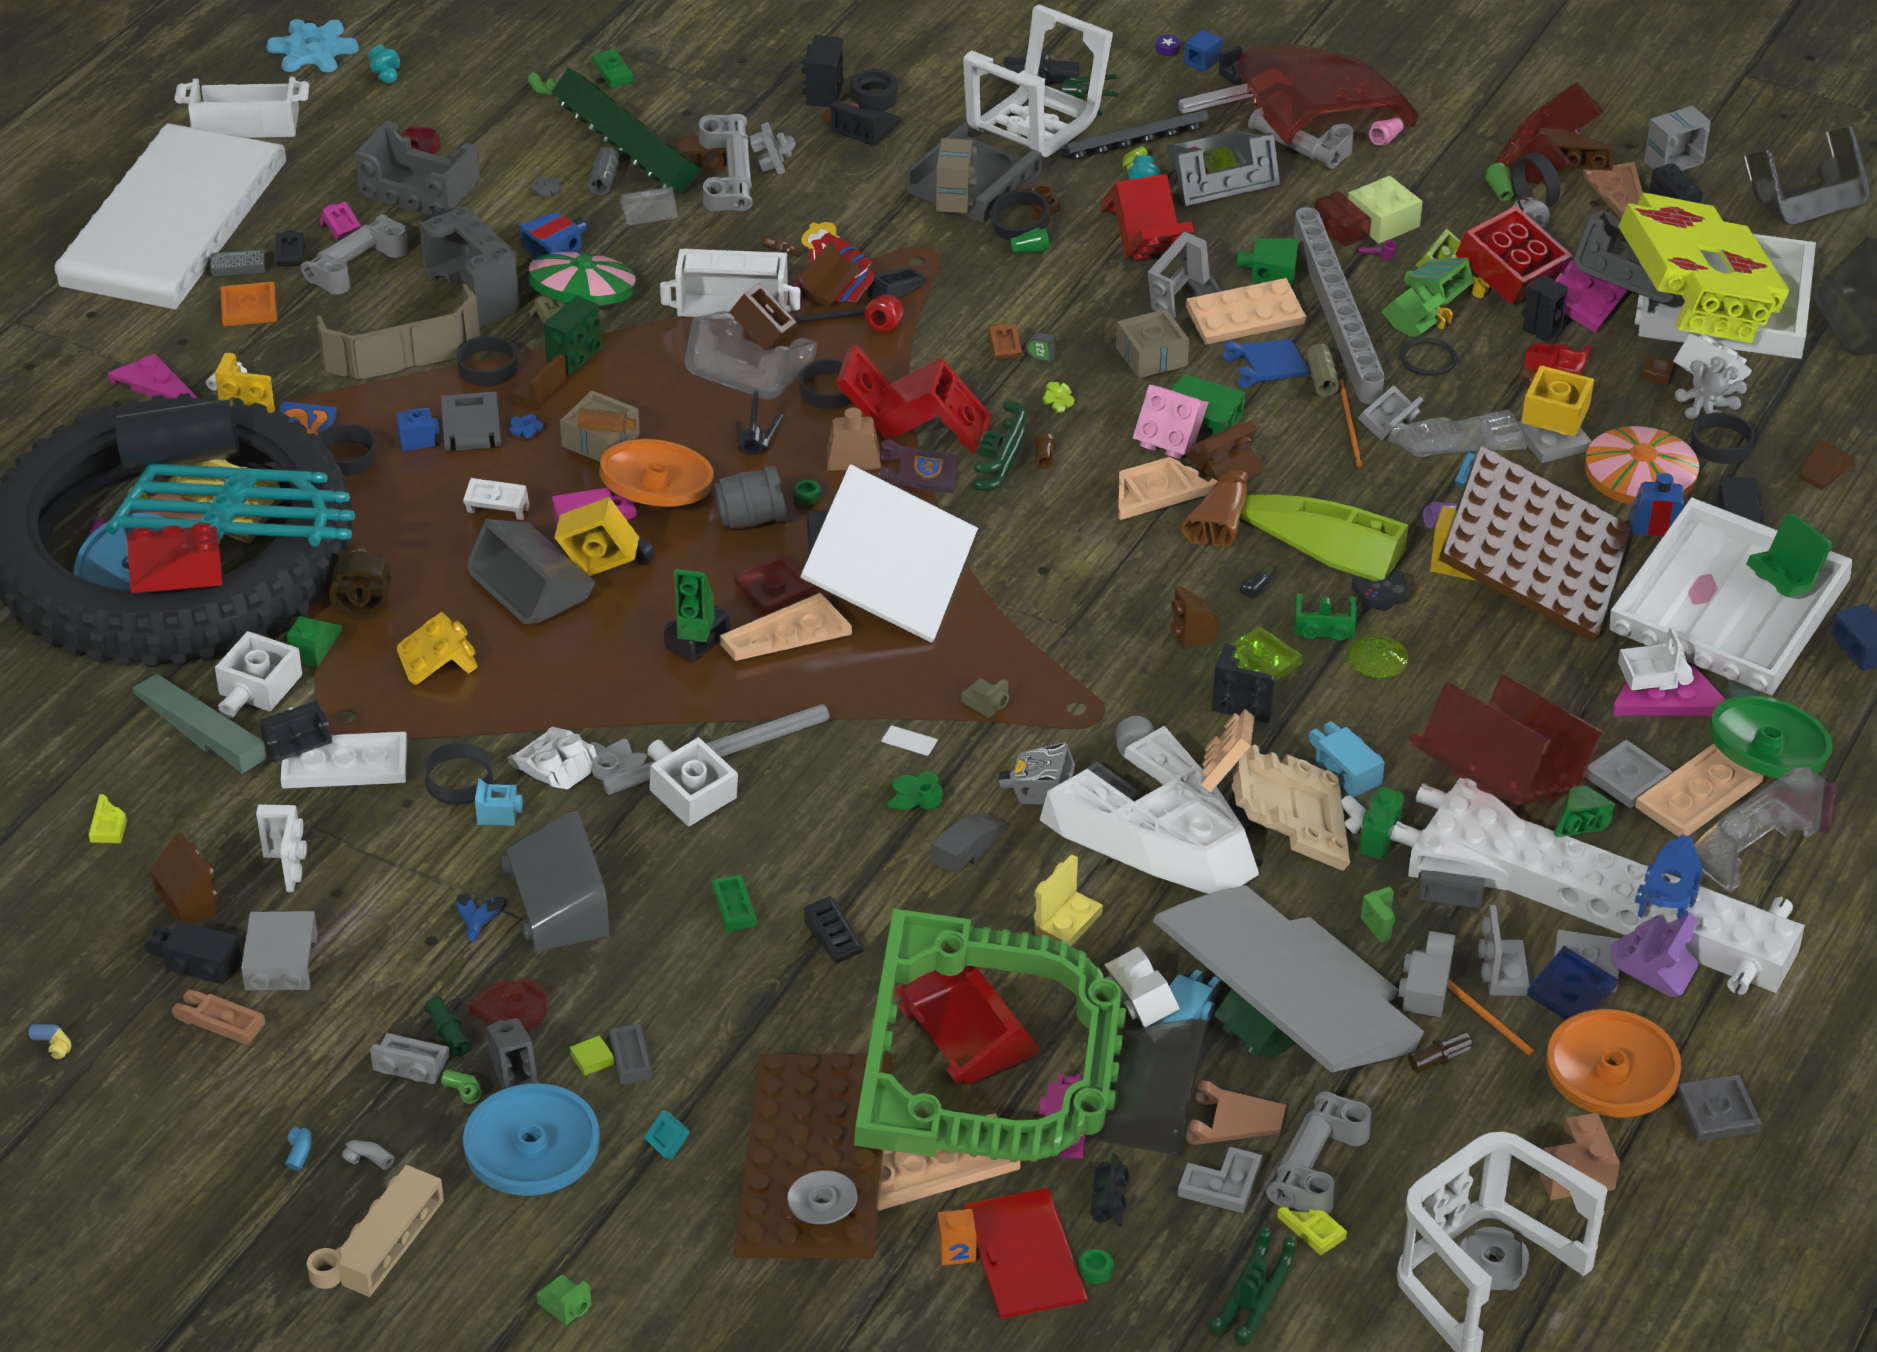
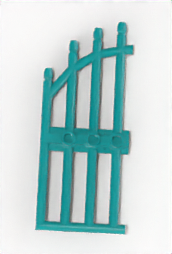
[105,464,355,546]

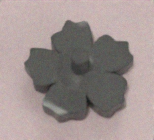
[530,176,561,197]

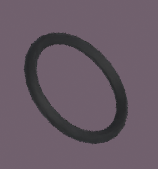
[1399,338,1457,376]

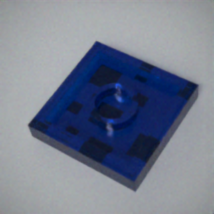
[1527,945,1618,1020]

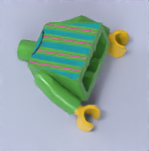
[1404,258,1490,329]

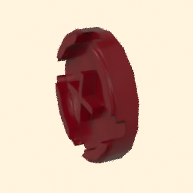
[398,126,441,154]

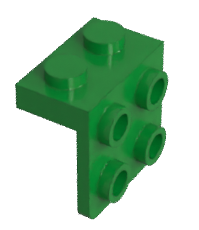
[1746,513,1832,597]

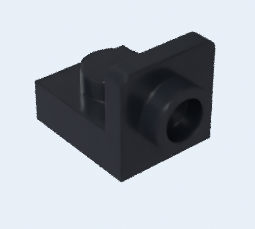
[1219,45,1257,86]
[276,230,305,266]

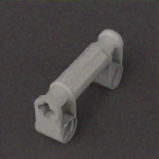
[1248,94,1353,169]
[699,114,753,211]
[301,214,408,294]
[1266,1091,1371,1214]

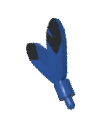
[456,894,505,942]

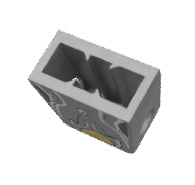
[999,742,1075,804]

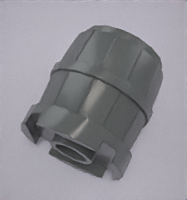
[714,465,787,530]

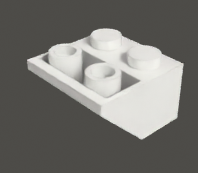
[1673,333,1752,385]

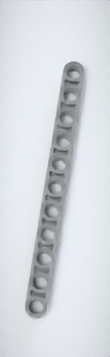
[1294,207,1384,404]

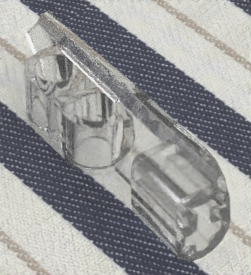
[1388,409,1527,457]

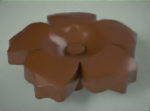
[1518,367,1537,389]

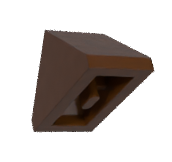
[1799,439,1855,490]

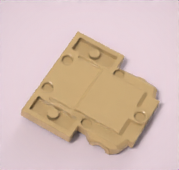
[1231,745,1350,871]

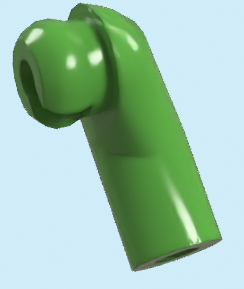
[441,1069,482,1104]

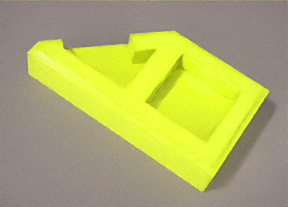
[89,794,127,843]
[1278,1207,1347,1256]

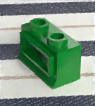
[1295,593,1356,641]

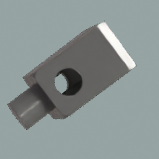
[487,1018,538,1089]

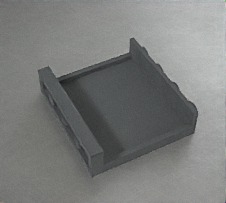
[905,122,1042,224]

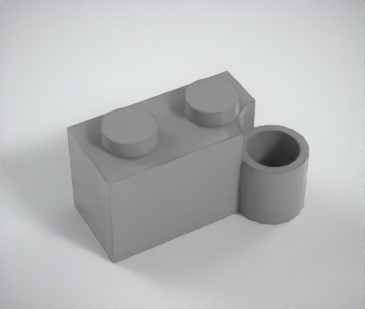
[1398,931,1456,1017]

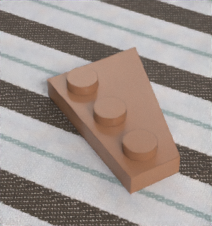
[1583,162,1642,219]

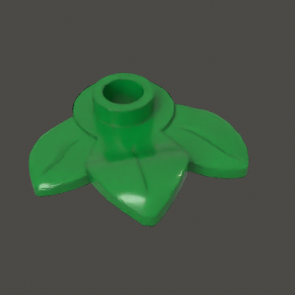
[887,771,943,810]

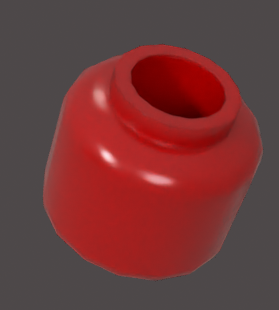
[865,294,903,332]

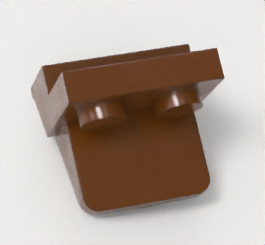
[1187,420,1263,481]

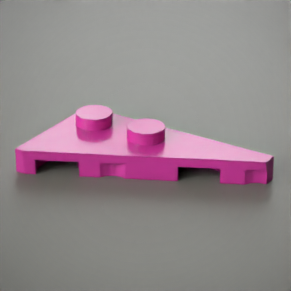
[108,354,198,399]

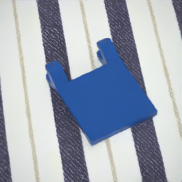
[1222,339,1310,388]

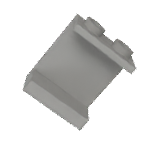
[241,911,318,991]

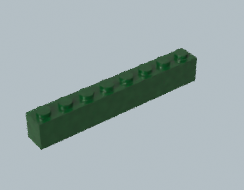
[552,67,701,194]

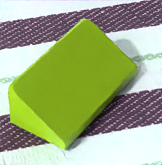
[1415,228,1461,268]

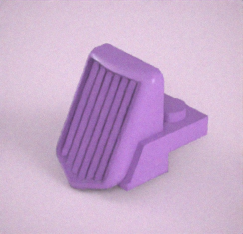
[1611,912,1698,997]

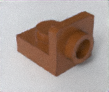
[987,323,1022,360]

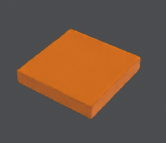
[220,282,277,327]

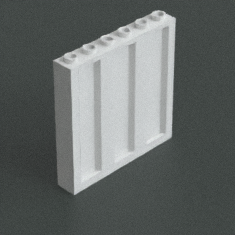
[1634,234,1816,359]
[1610,497,1852,696]

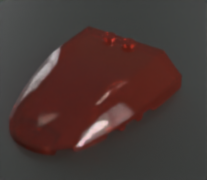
[1238,44,1418,144]

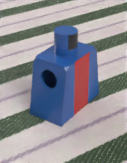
[520,212,587,258]
[1629,473,1684,536]

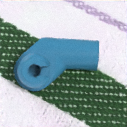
[285,1127,312,1171]

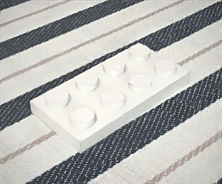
[281,732,407,788]

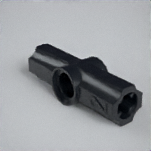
[1003,54,1079,86]

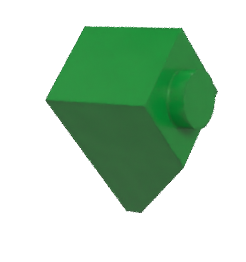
[287,616,342,668]

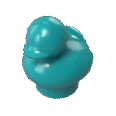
[368,44,400,84]
[1128,155,1161,180]

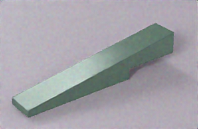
[132,674,266,774]

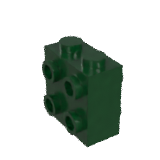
[543,296,602,376]

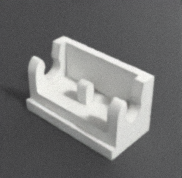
[463,478,530,520]

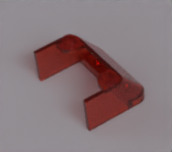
[1492,82,1604,185]

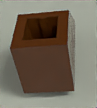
[1170,586,1218,650]

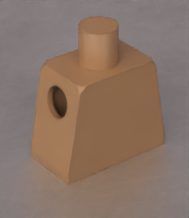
[827,407,881,471]

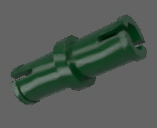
[423,996,472,1056]

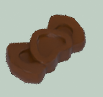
[761,236,799,257]

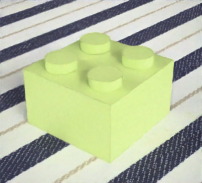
[1346,176,1423,244]

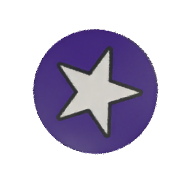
[1155,35,1180,56]

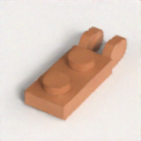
[171,989,265,1045]

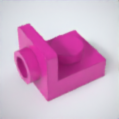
[319,201,361,240]

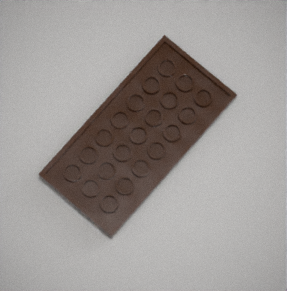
[734,1054,893,1259]

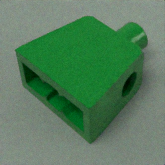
[1237,238,1299,290]

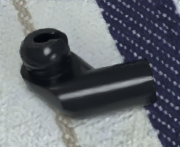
[1240,565,1275,598]

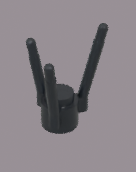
[736,390,784,455]

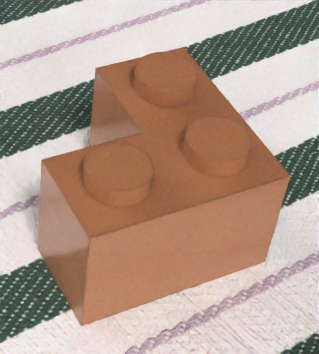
[1540,1113,1620,1200]

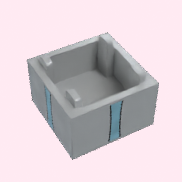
[1644,105,1711,171]

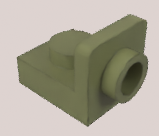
[529,295,565,324]
[961,678,1009,718]

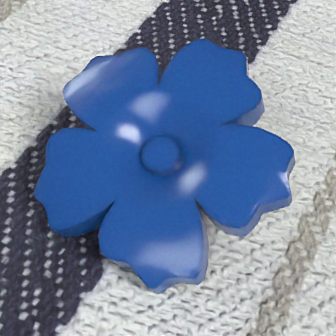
[509,414,544,438]

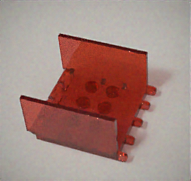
[1409,675,1603,805]

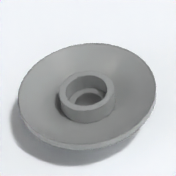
[788,1171,857,1224]

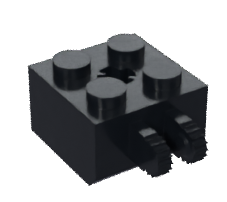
[802,35,844,107]

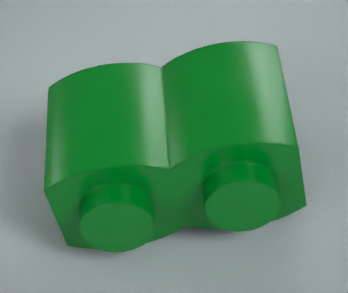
[1359,787,1404,859]

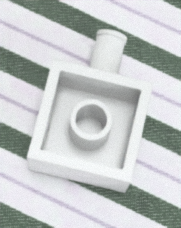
[215,631,302,718]
[647,737,738,827]

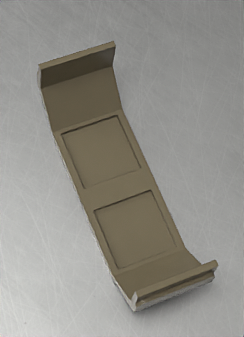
[317,284,480,380]

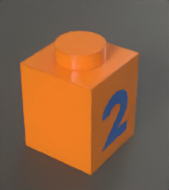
[937,1209,976,1266]

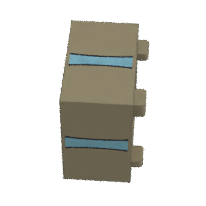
[936,138,977,213]
[1116,309,1189,378]
[560,391,640,462]

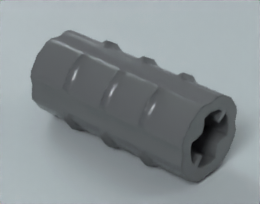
[588,147,619,195]

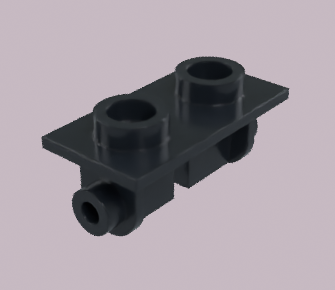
[1090,1152,1130,1226]

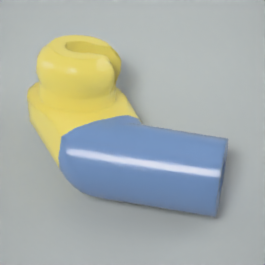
[29,1024,71,1059]

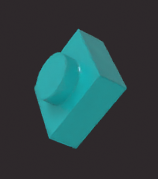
[644,1111,690,1159]

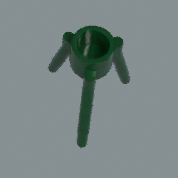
[1062,74,1119,115]

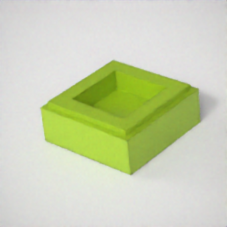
[570,1035,614,1076]

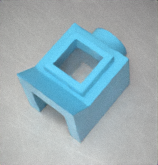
[475,778,523,826]

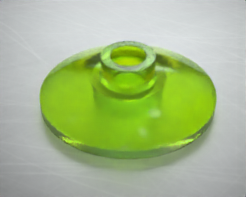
[1349,636,1408,678]

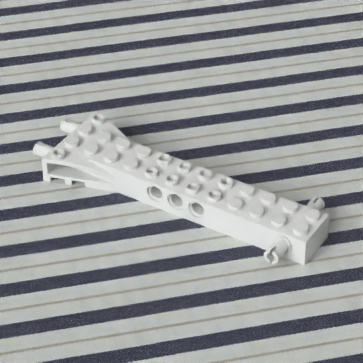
[1391,774,1805,995]

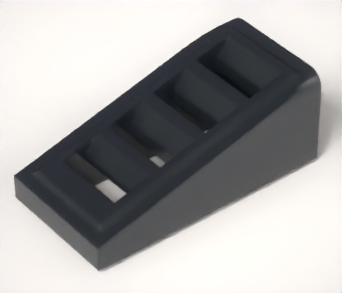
[867,267,927,299]
[804,896,864,963]

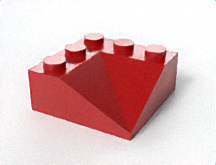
[1455,205,1573,305]
[126,523,222,593]

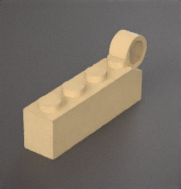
[307,1165,444,1297]

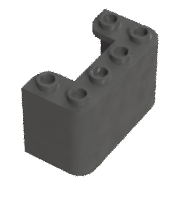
[355,120,480,215]
[419,207,520,328]

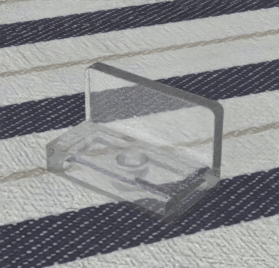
[619,187,678,226]

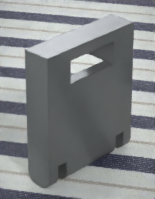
[441,391,501,451]

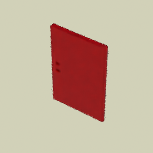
[963,1188,1088,1319]

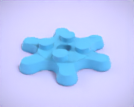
[266,19,359,72]

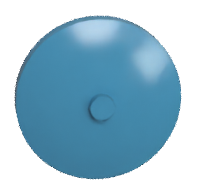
[74,513,165,590]
[463,1083,600,1196]

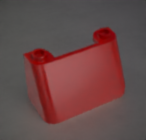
[895,966,1042,1085]

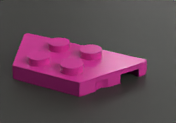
[1613,666,1726,716]

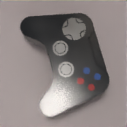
[1351,570,1408,611]

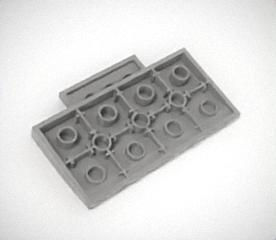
[1153,885,1424,1073]

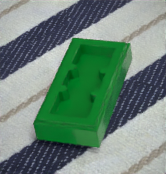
[592,49,634,88]
[711,874,757,932]

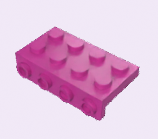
[1555,260,1629,333]

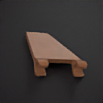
[1186,1080,1286,1145]

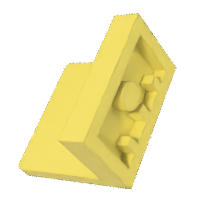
[1034,854,1103,946]

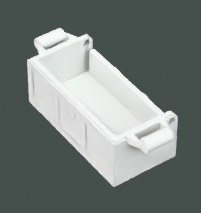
[175,77,309,138]
[660,249,800,318]

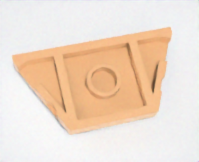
[1118,457,1218,520]

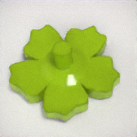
[1042,382,1075,414]

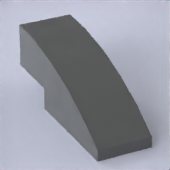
[931,812,1009,874]

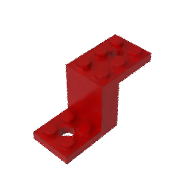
[1100,174,1194,262]
[836,345,992,454]

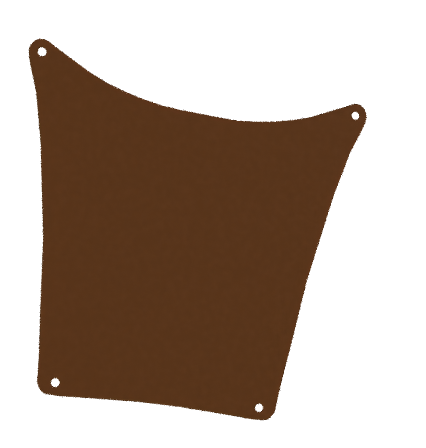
[275,246,1106,739]

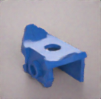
[1635,834,1703,919]

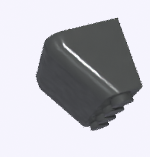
[468,519,595,625]

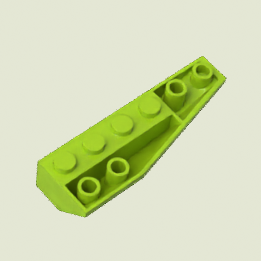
[1240,495,1408,581]

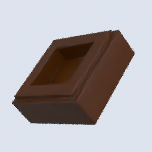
[1641,356,1675,385]

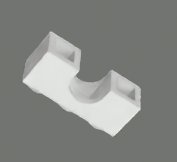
[1105,947,1179,1027]

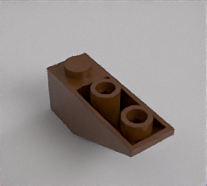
[1535,128,1613,171]

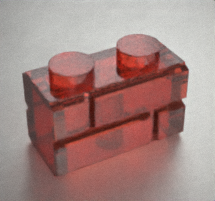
[1314,191,1371,247]

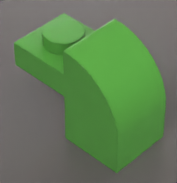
[1381,288,1445,336]

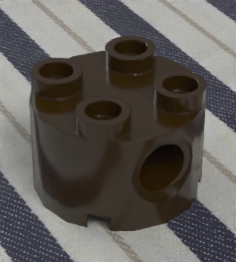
[329,551,391,620]

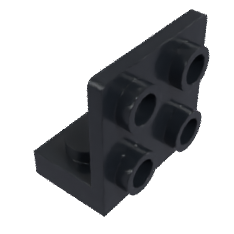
[831,100,900,146]
[1212,643,1275,723]

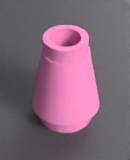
[1369,118,1403,146]

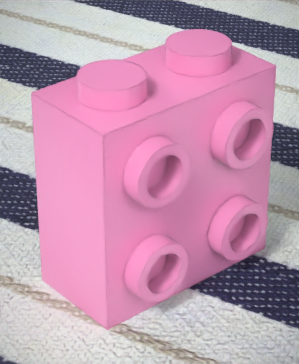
[1133,385,1208,459]

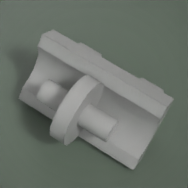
[750,122,796,175]

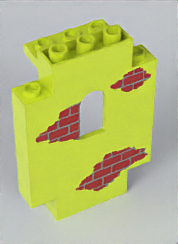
[1618,192,1789,343]

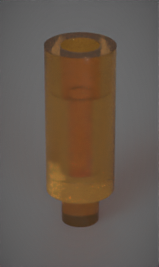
[578,408,636,433]

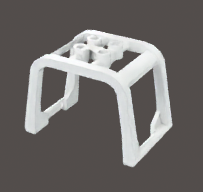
[963,4,1113,157]
[1397,1132,1607,1352]

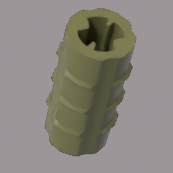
[1307,344,1339,397]

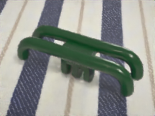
[973,401,1026,491]
[1208,1227,1297,1347]

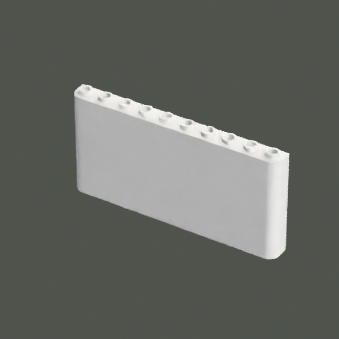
[55,123,286,309]

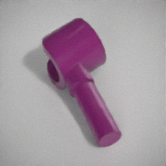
[1359,240,1397,261]

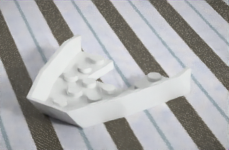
[1040,726,1259,894]

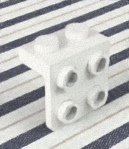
[256,805,307,892]

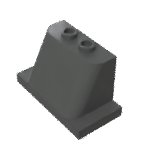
[1167,130,1280,206]

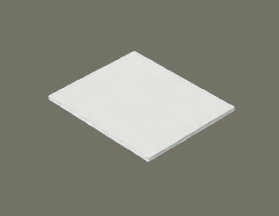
[800,464,978,643]

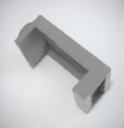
[1148,231,1210,319]

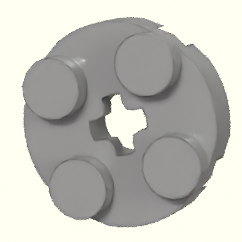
[1460,1227,1529,1290]

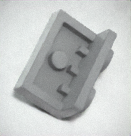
[1358,385,1424,441]
[370,1033,449,1084]

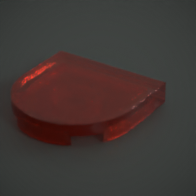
[468,978,548,1033]

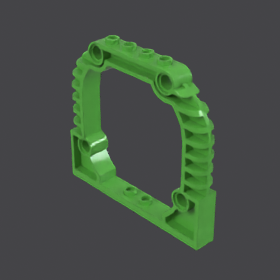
[854,909,1126,1162]

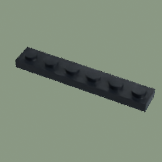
[1060,110,1209,160]

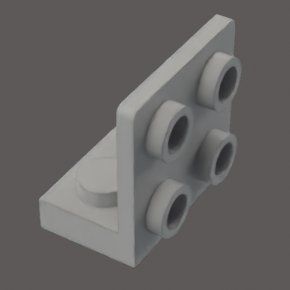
[1479,905,1530,996]

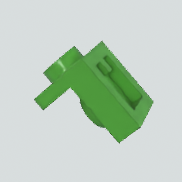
[1361,887,1395,943]
[536,1274,591,1325]

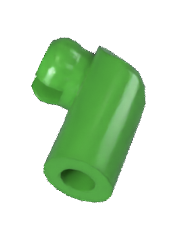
[527,73,558,96]

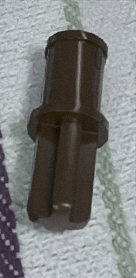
[1408,1032,1473,1074]

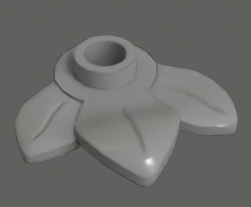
[591,739,647,780]

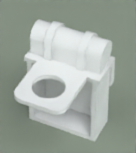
[1618,628,1694,691]

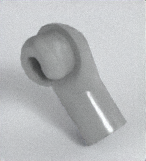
[342,1140,394,1170]

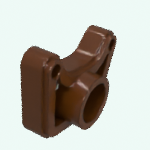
[1014,184,1060,221]

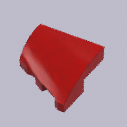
[1524,343,1592,375]

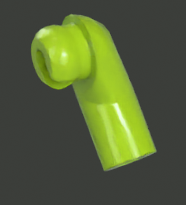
[1122,146,1148,172]

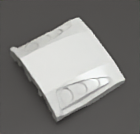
[507,727,597,789]

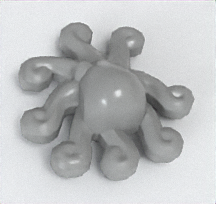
[1675,356,1747,420]

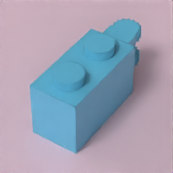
[1308,721,1385,798]
[1147,969,1222,1052]

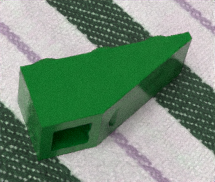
[674,569,714,642]
[1554,786,1615,837]

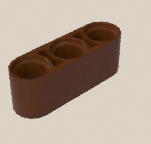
[675,136,750,170]

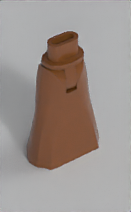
[1181,470,1248,547]

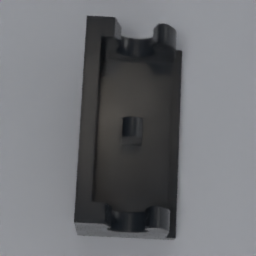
[259,700,332,763]

